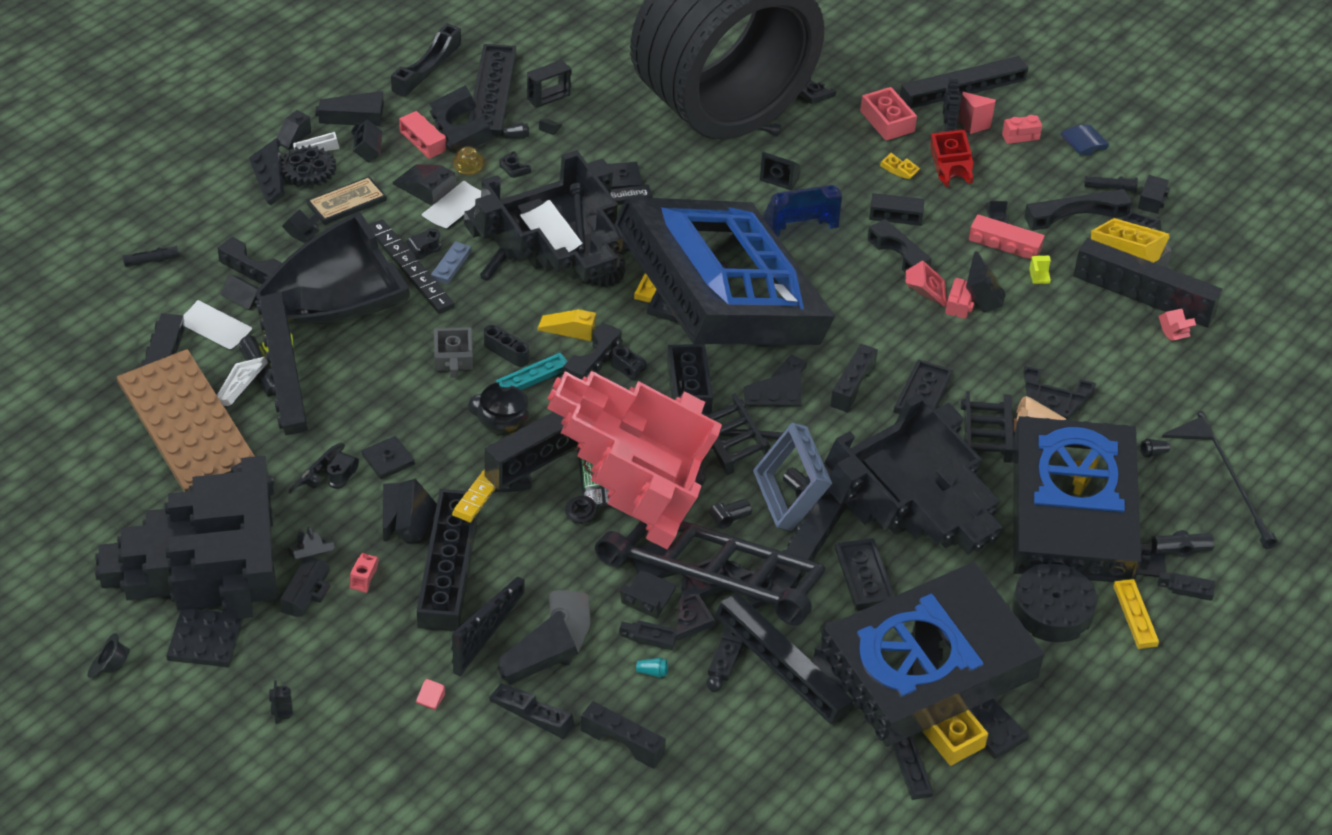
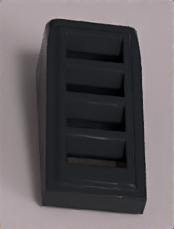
[1121,211,1161,231]

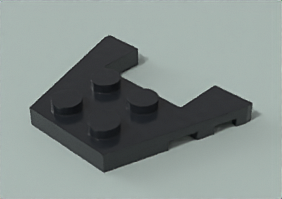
[1023,366,1096,420]

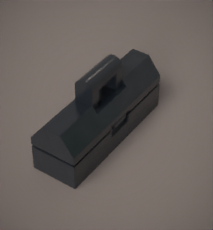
[280,556,330,617]

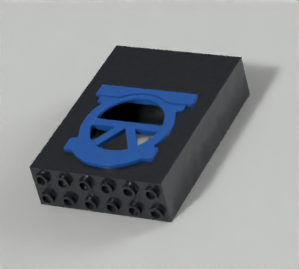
[1013,416,1141,582]
[820,562,1044,747]

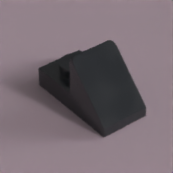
[986,201,1008,224]

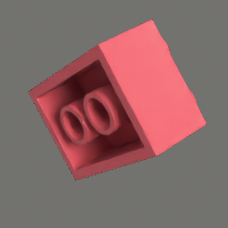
[860,87,917,141]

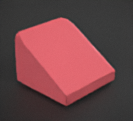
[416,679,445,710]

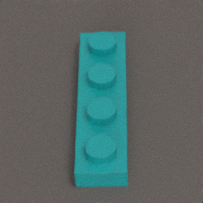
[496,353,567,390]

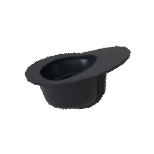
[87,633,130,678]

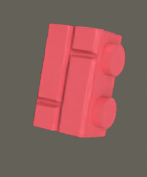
[1002,115,1042,144]
[945,278,975,319]

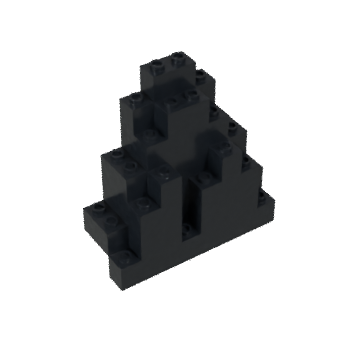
[464,150,623,281]
[805,394,1002,554]
[95,456,277,619]

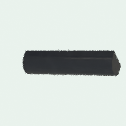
[239,335,275,397]

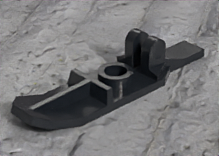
[289,442,345,494]

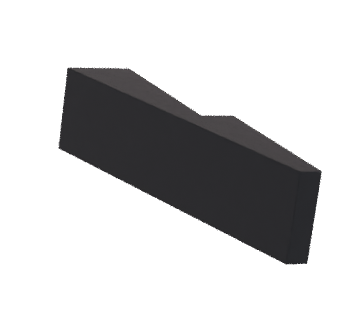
[489,683,575,740]

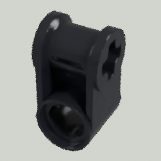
[406,229,441,259]
[612,345,647,379]
[327,452,359,489]

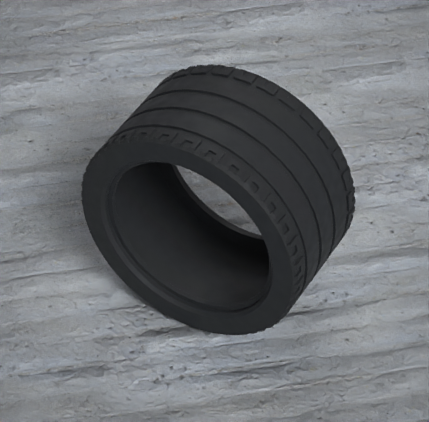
[630,0,825,140]

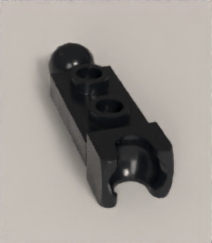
[706,627,744,692]

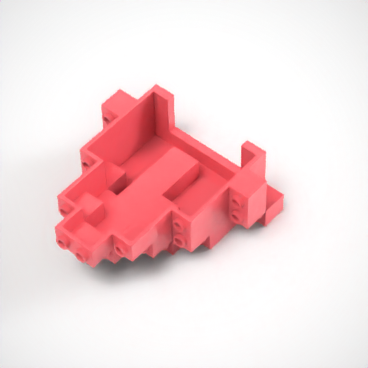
[547,371,722,549]

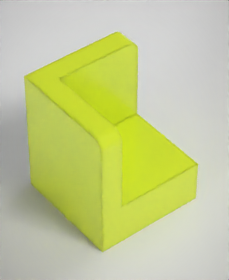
[1029,256,1051,284]

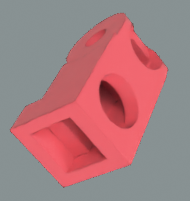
[350,553,379,593]

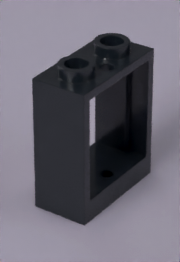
[527,60,572,108]

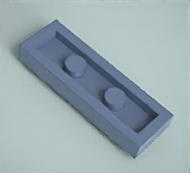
[431,241,471,285]

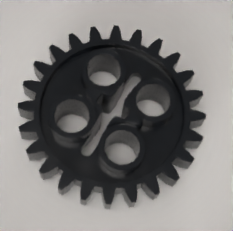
[942,78,961,132]
[280,145,336,188]

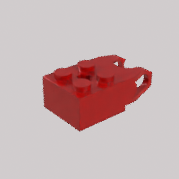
[930,130,973,187]

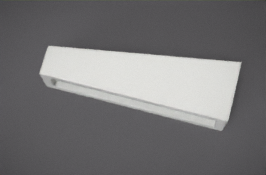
[293,132,340,151]

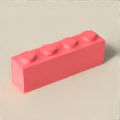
[969,214,1045,260]

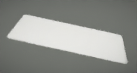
[774,284,797,301]

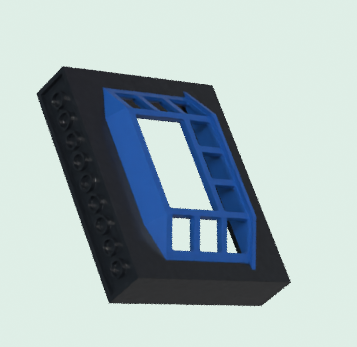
[614,197,835,345]

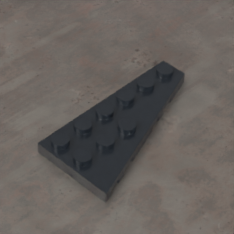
[451,576,525,677]

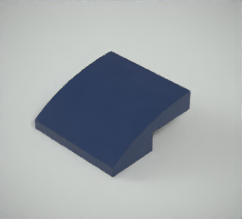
[1060,125,1109,155]

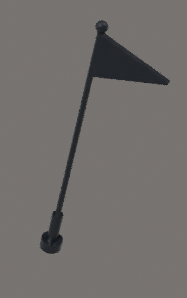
[1162,411,1278,549]

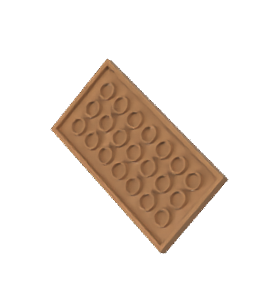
[117,349,255,492]

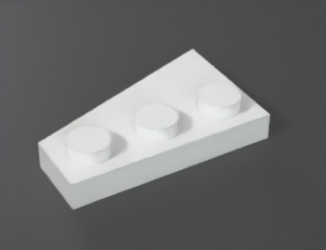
[217,357,268,406]

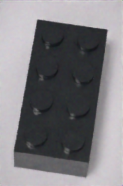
[667,344,713,414]

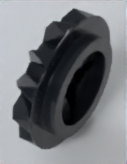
[565,496,597,524]

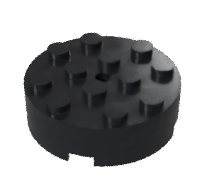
[1012,564,1097,642]

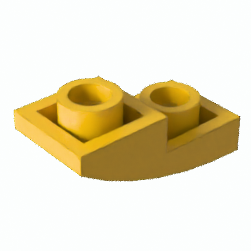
[880,153,920,179]

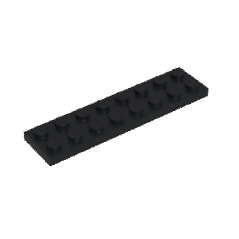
[468,44,517,136]

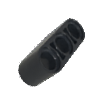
[484,325,529,367]

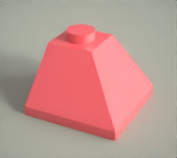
[905,260,947,307]

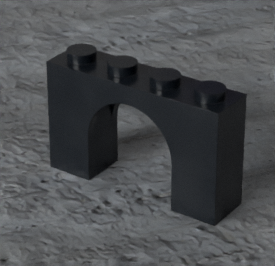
[429,85,494,156]

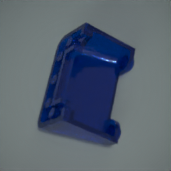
[763,185,842,237]

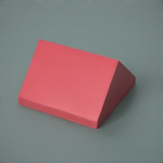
[958,92,996,134]

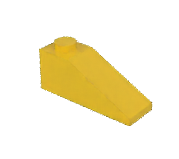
[538,309,596,341]

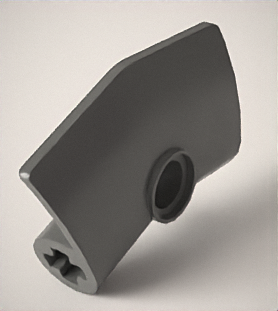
[549,590,590,653]

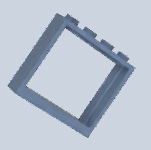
[753,423,832,531]

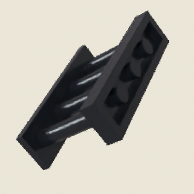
[960,391,1014,463]
[701,393,770,475]

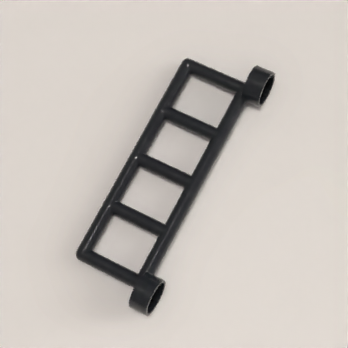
[595,520,825,626]

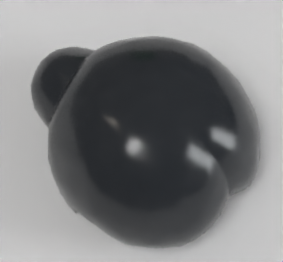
[468,382,529,434]

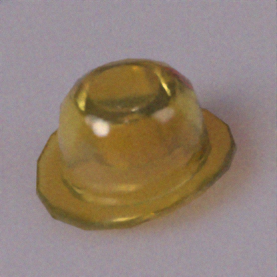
[453,146,484,175]

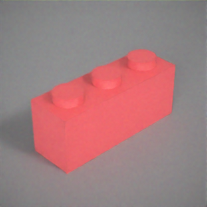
[399,111,447,159]

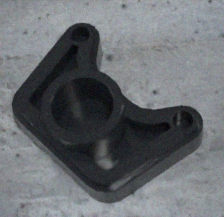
[499,151,531,178]

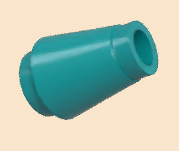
[636,657,668,678]

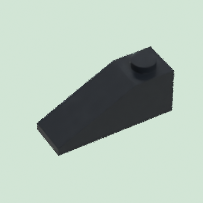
[383,483,400,542]

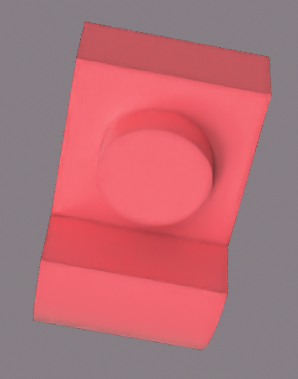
[1158,309,1196,341]

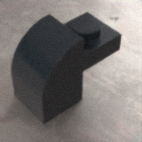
[282,209,322,242]

